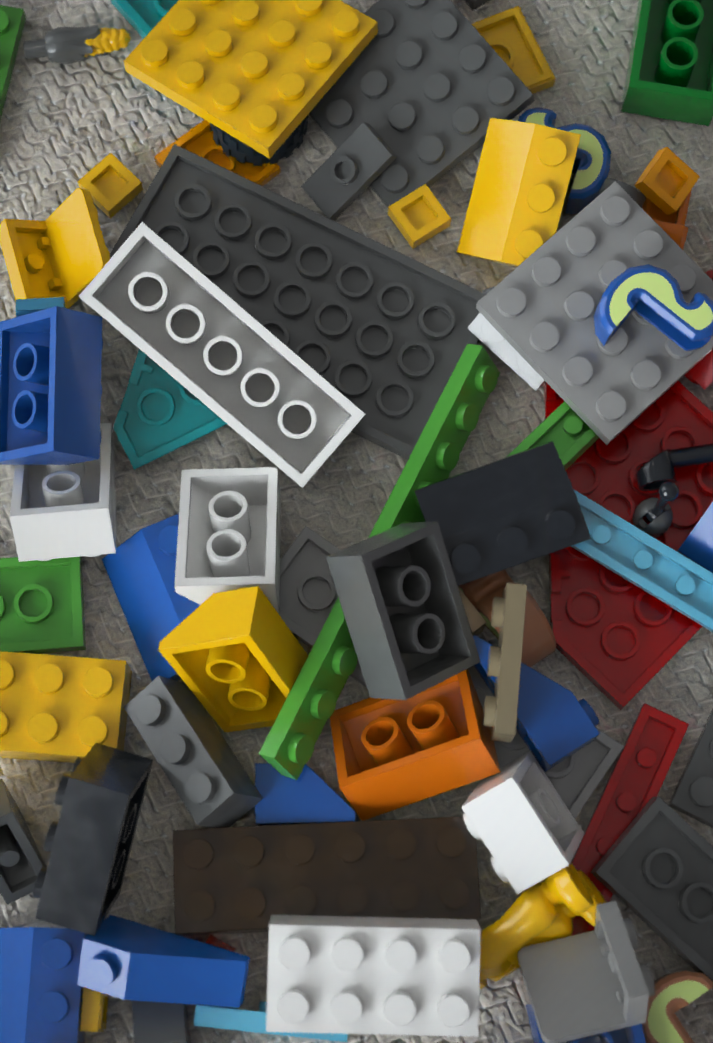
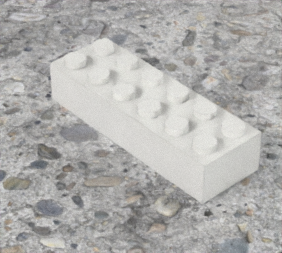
[78,222,365,488]

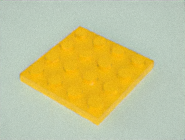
[124,0,378,159]

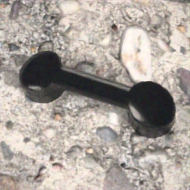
[636,443,713,491]

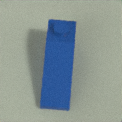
[473,635,600,772]
[77,914,250,1008]

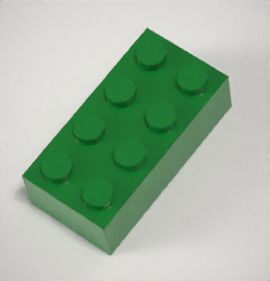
[621,0,713,126]

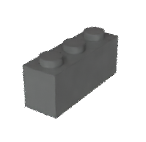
[124,676,263,828]

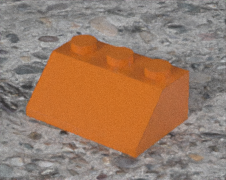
[330,669,501,821]

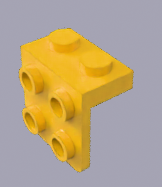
[0,188,110,309]

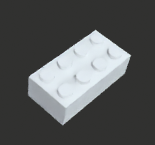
[266,915,481,1037]

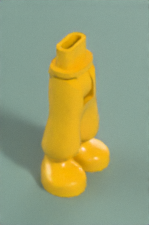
[480,862,607,989]

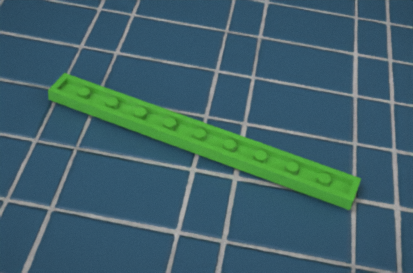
[258,343,500,780]

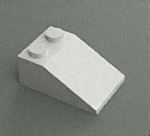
[10,422,117,562]

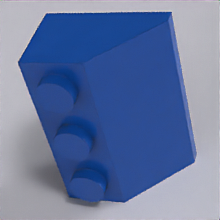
[0,306,103,465]
[102,514,200,681]
[0,927,87,1043]

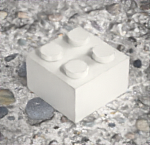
[461,751,584,894]

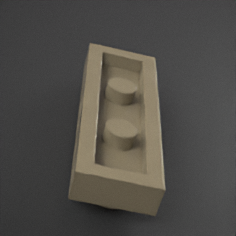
[483,583,527,743]

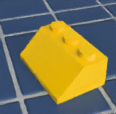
[457,118,581,267]
[158,586,308,733]

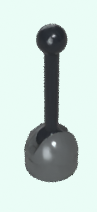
[633,481,679,538]

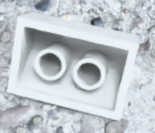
[174,467,281,614]

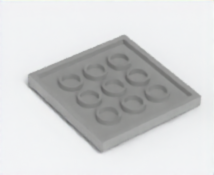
[476,181,713,445]

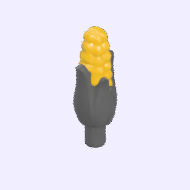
[23,25,131,64]

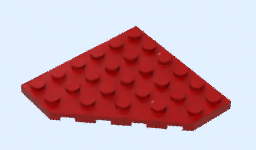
[544,381,713,710]

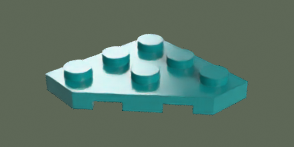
[113,349,227,470]

